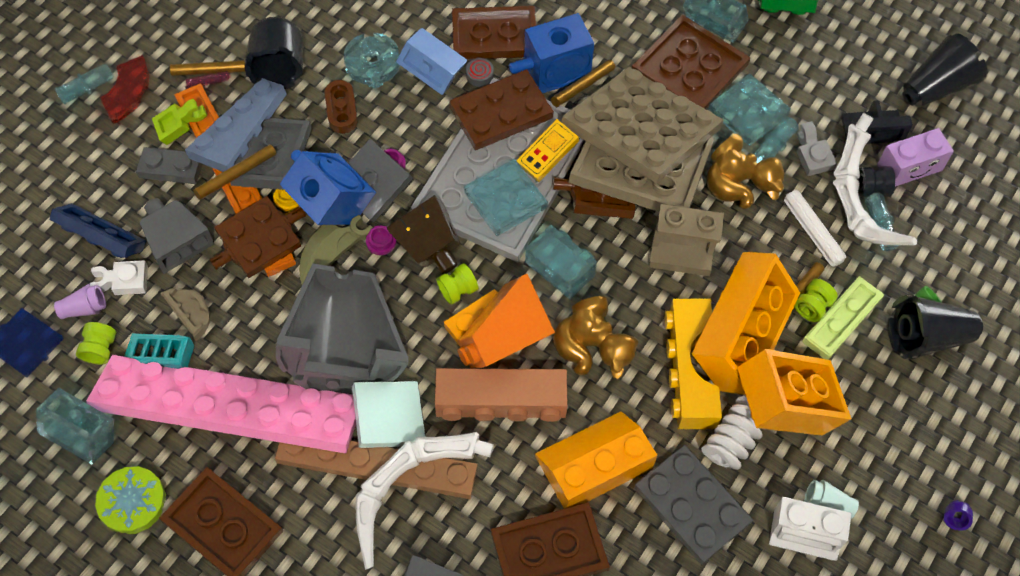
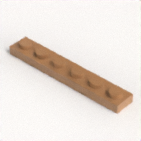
[275,441,477,499]

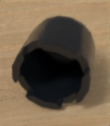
[244,17,303,89]

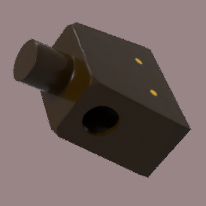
[387,195,460,274]

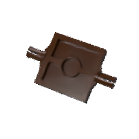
[553,161,636,219]
[209,196,306,279]

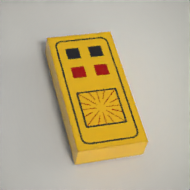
[516,119,579,183]

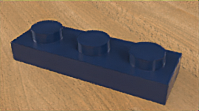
[49,203,146,258]

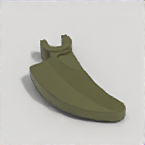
[299,215,373,285]

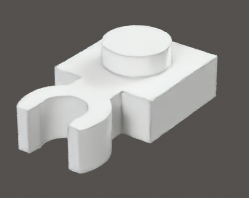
[90,260,148,295]

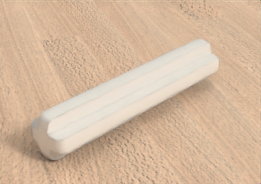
[784,190,846,267]

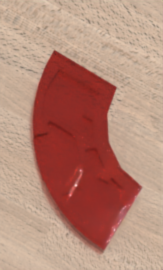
[100,55,149,124]

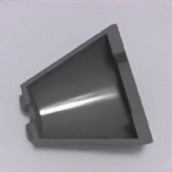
[276,264,408,395]

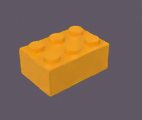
[737,349,852,436]

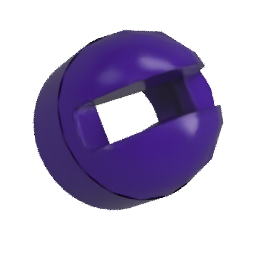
[944,500,973,531]

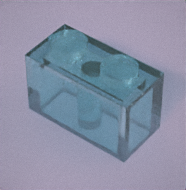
[683,0,749,43]
[525,225,597,300]
[36,388,114,465]

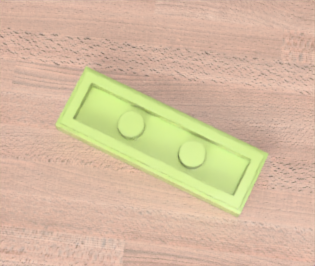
[802,276,885,360]

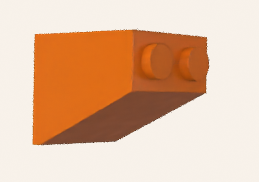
[458,274,555,369]

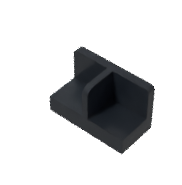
[841,100,913,144]

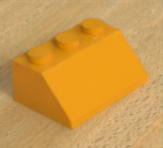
[535,411,657,509]

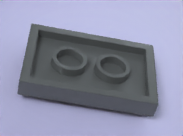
[230,118,312,190]
[634,445,753,565]

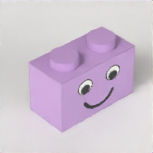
[877,128,954,187]

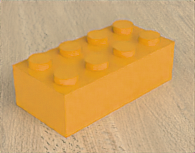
[692,252,800,395]

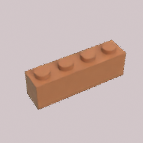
[435,368,567,422]

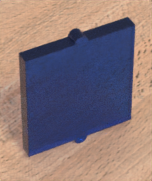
[0,308,64,378]

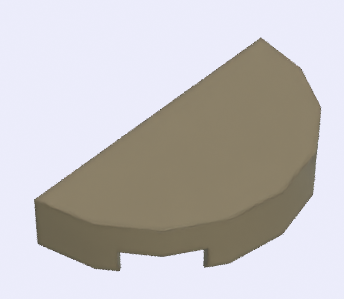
[161,288,210,341]

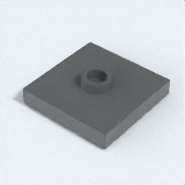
[348,139,413,222]

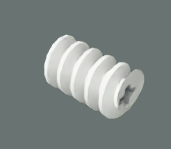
[702,396,766,470]

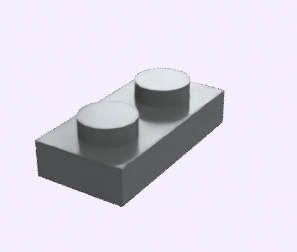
[136,147,202,184]

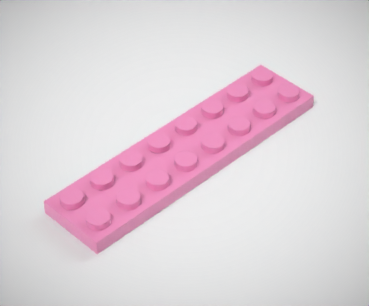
[86,355,356,453]

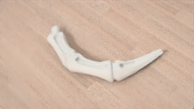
[833,113,917,245]
[355,432,494,570]

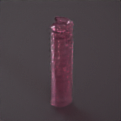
[185,71,230,89]

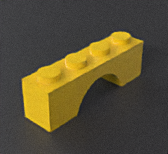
[664,299,722,429]

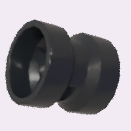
[857,167,895,197]

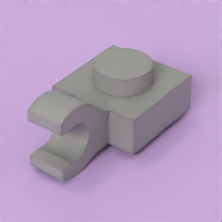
[796,121,837,176]

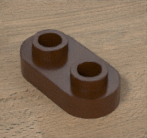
[325,80,358,134]

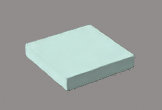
[352,381,425,448]

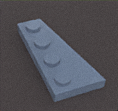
[185,78,287,172]

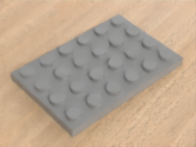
[410,77,586,263]

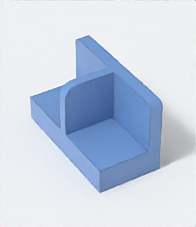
[396,28,467,95]

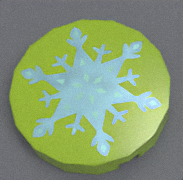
[95,466,166,534]

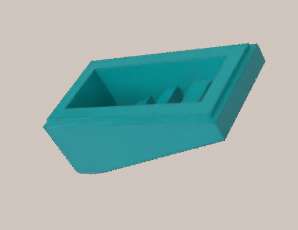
[124,333,194,369]

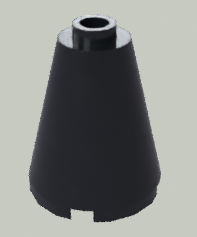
[902,33,988,107]
[888,295,983,359]

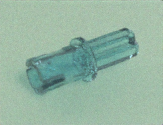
[54,64,114,105]
[754,117,799,162]
[865,193,899,252]

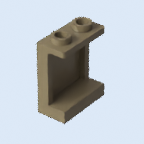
[649,204,724,276]

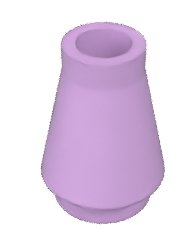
[54,284,106,320]

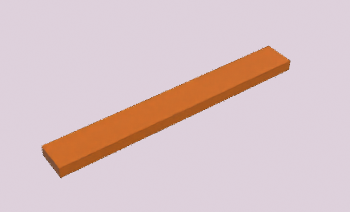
[174,83,296,277]

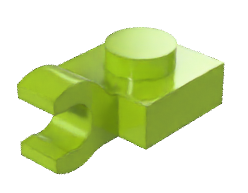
[152,99,207,145]

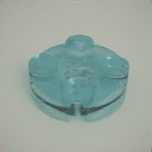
[344,33,400,88]

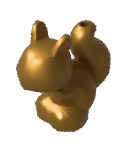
[707,133,784,209]
[553,296,638,379]

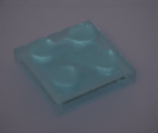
[708,73,791,146]
[464,159,548,236]

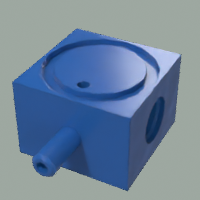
[509,13,594,94]
[280,150,376,225]

